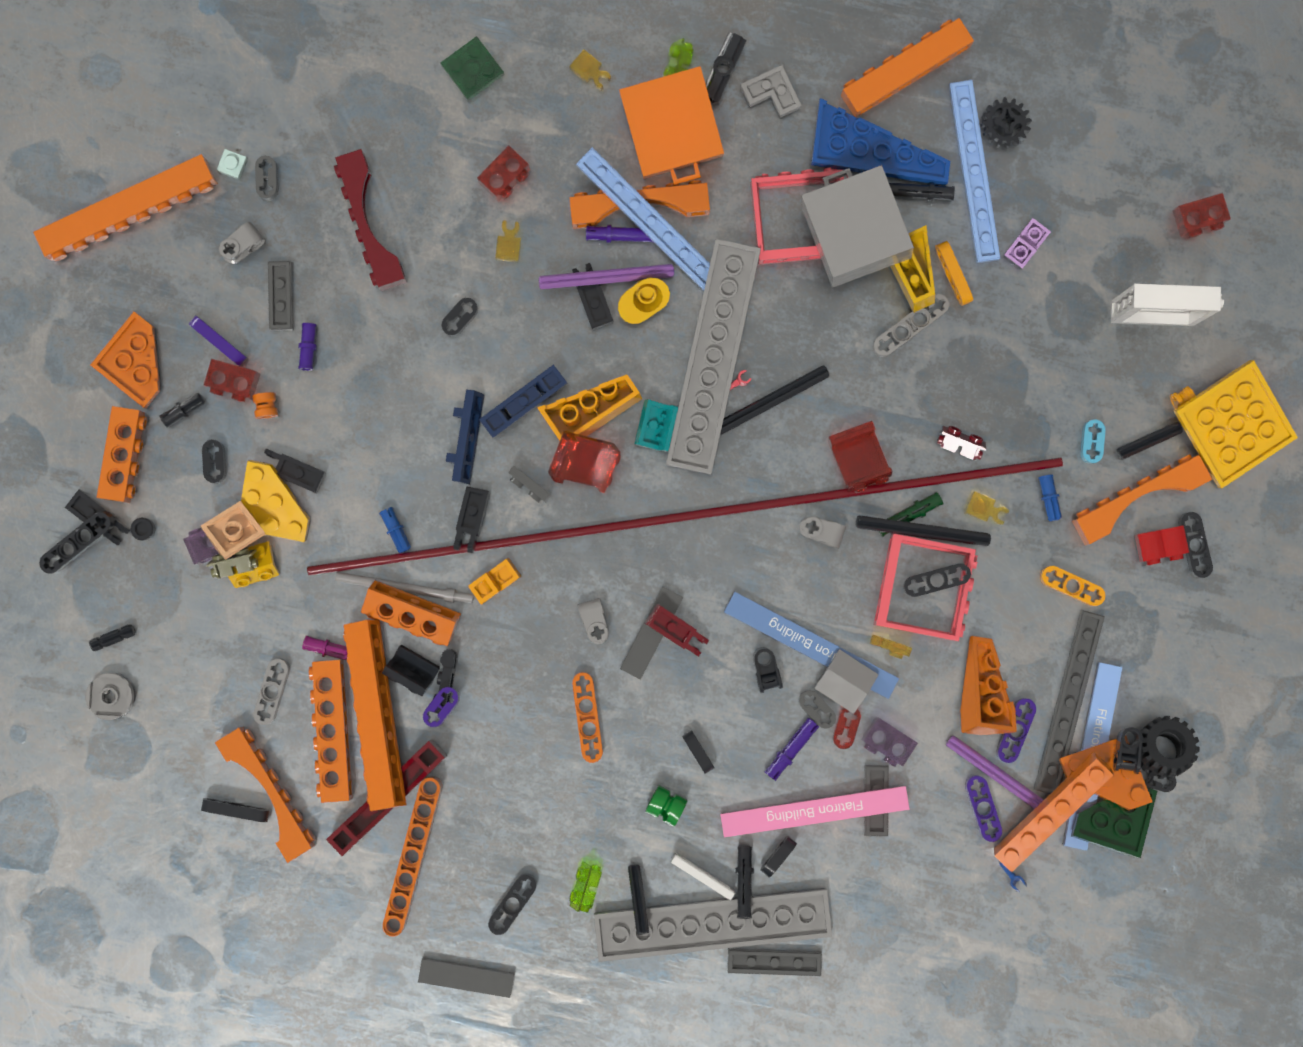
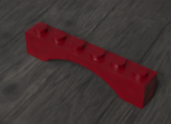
[334,149,407,291]
[326,739,447,856]

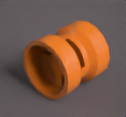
[252,392,278,419]

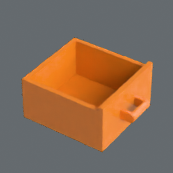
[619,66,724,185]

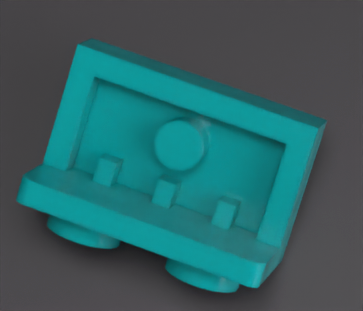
[634,399,678,451]

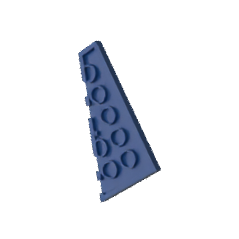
[811,98,950,186]

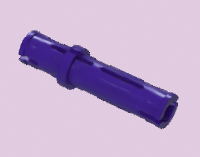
[586,224,654,243]
[764,718,819,781]

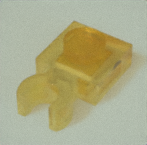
[569,50,611,90]
[495,220,521,262]
[964,491,1009,525]
[870,635,912,659]

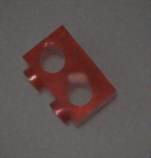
[477,145,530,202]
[1173,193,1231,238]
[204,359,260,402]

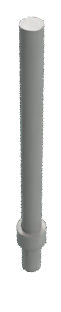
[335,572,474,603]

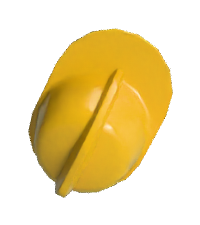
[618,278,670,324]

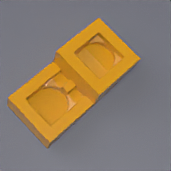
[468,558,522,605]

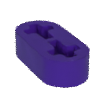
[423,687,460,727]

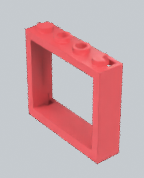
[750,167,844,265]
[874,533,978,641]

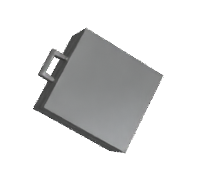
[801,165,914,288]

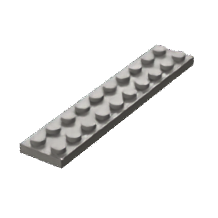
[666,239,761,475]
[594,889,832,962]

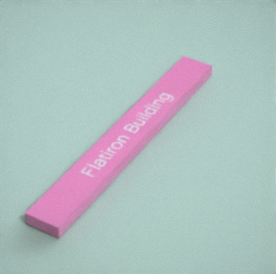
[720,786,910,837]

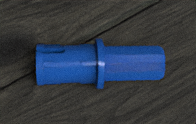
[1038,474,1062,521]
[379,507,411,553]

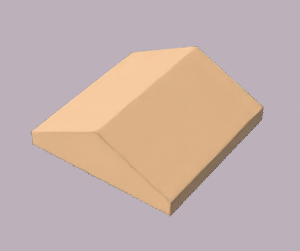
[201,501,265,560]

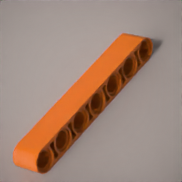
[382,776,443,937]

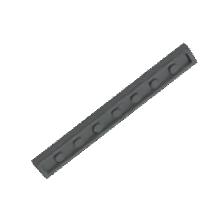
[1034,610,1105,794]

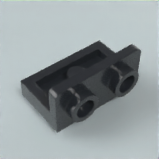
[382,645,440,696]

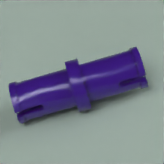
[298,323,317,371]

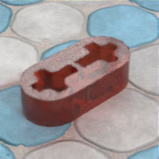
[832,708,861,749]

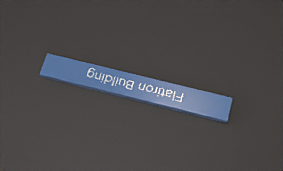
[724,592,899,699]

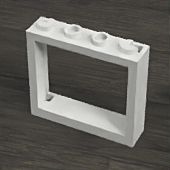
[1111,284,1224,326]

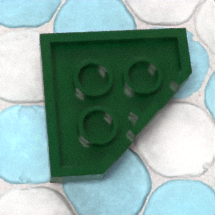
[1071,787,1158,859]

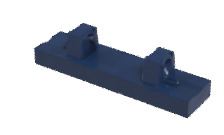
[479,364,568,438]
[446,389,484,485]

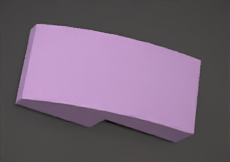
[1004,218,1051,269]

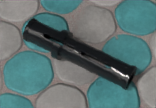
[889,183,955,202]
[735,846,754,919]

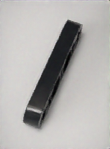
[39,511,115,574]

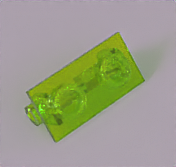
[663,38,694,77]
[569,861,602,913]

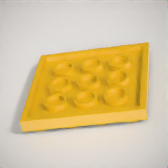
[1174,360,1298,489]

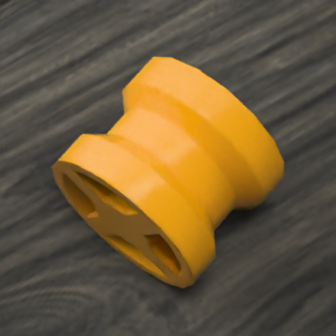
[1170,386,1196,409]

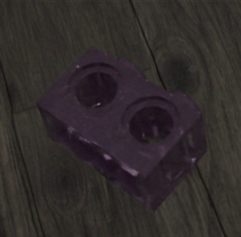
[861,717,918,767]

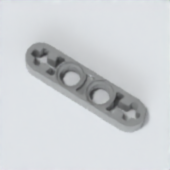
[873,294,949,357]

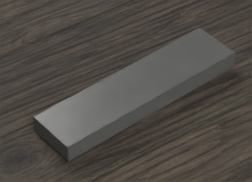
[620,587,683,680]
[727,948,822,976]
[418,958,515,998]

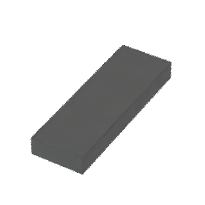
[268,261,293,331]
[864,765,889,836]

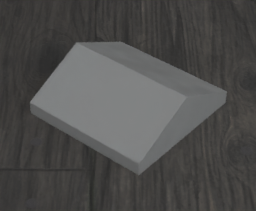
[814,649,879,714]

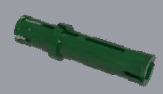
[879,492,944,537]

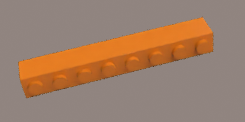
[33,154,218,261]
[343,620,407,811]

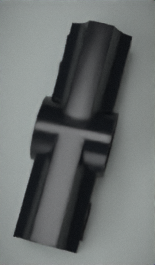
[705,32,747,104]

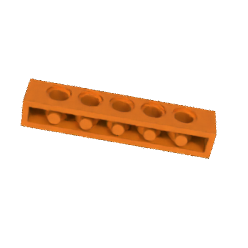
[309,660,353,803]

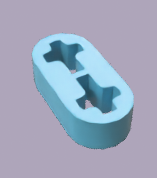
[1080,419,1106,464]

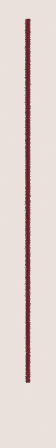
[307,457,1063,576]

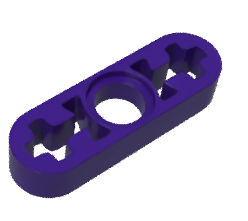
[188,315,247,367]
[996,698,1036,763]
[965,775,1002,842]

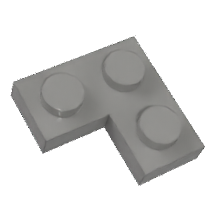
[740,65,802,118]

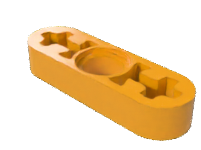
[935,241,973,306]
[1040,566,1106,606]

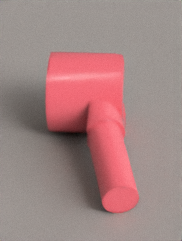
[730,370,752,390]

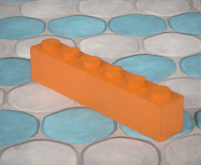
[841,18,974,118]
[994,752,1114,872]

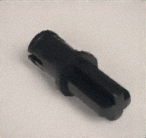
[159,393,205,428]

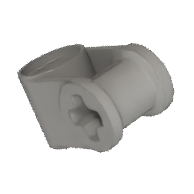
[219,222,265,264]
[799,517,846,549]
[577,598,609,644]

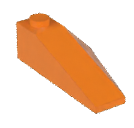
[960,636,1017,735]

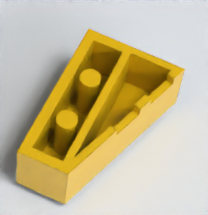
[890,225,935,313]

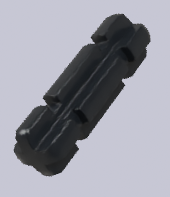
[89,624,135,651]

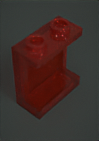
[828,421,893,493]
[548,431,621,493]

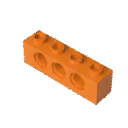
[96,406,147,503]
[361,580,461,646]

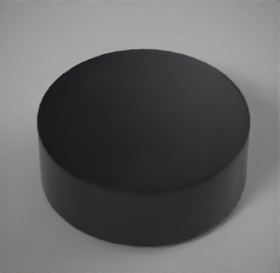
[130,517,156,541]

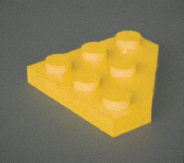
[241,460,310,542]

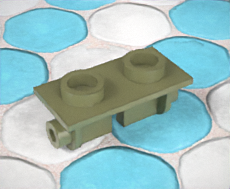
[206,547,259,579]

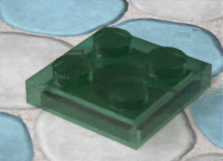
[440,36,505,101]

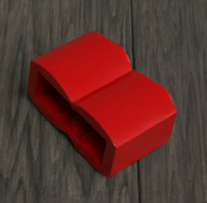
[1134,525,1189,566]

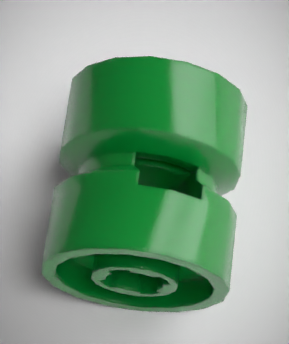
[645,785,688,827]

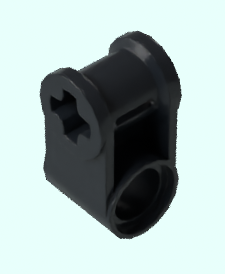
[753,647,783,694]
[1113,727,1143,774]

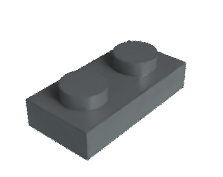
[508,466,551,503]

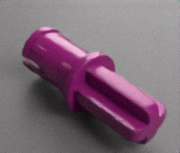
[302,635,348,660]

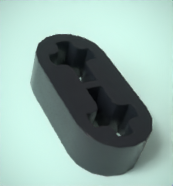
[441,298,478,337]
[202,439,226,484]
[682,730,715,774]
[760,836,797,878]

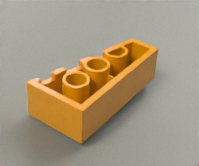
[537,374,642,450]

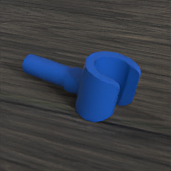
[999,863,1027,892]

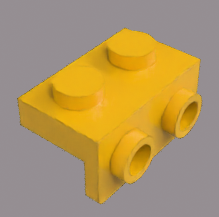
[228,541,279,588]

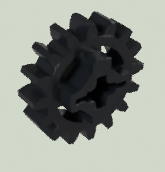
[980,97,1032,149]

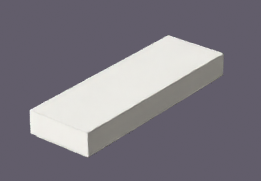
[671,853,735,901]

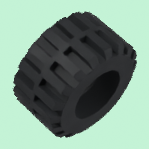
[1134,716,1200,779]

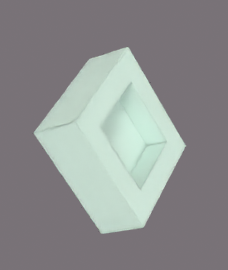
[217,149,248,180]

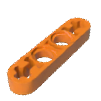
[572,672,603,763]

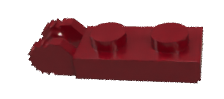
[645,604,709,657]

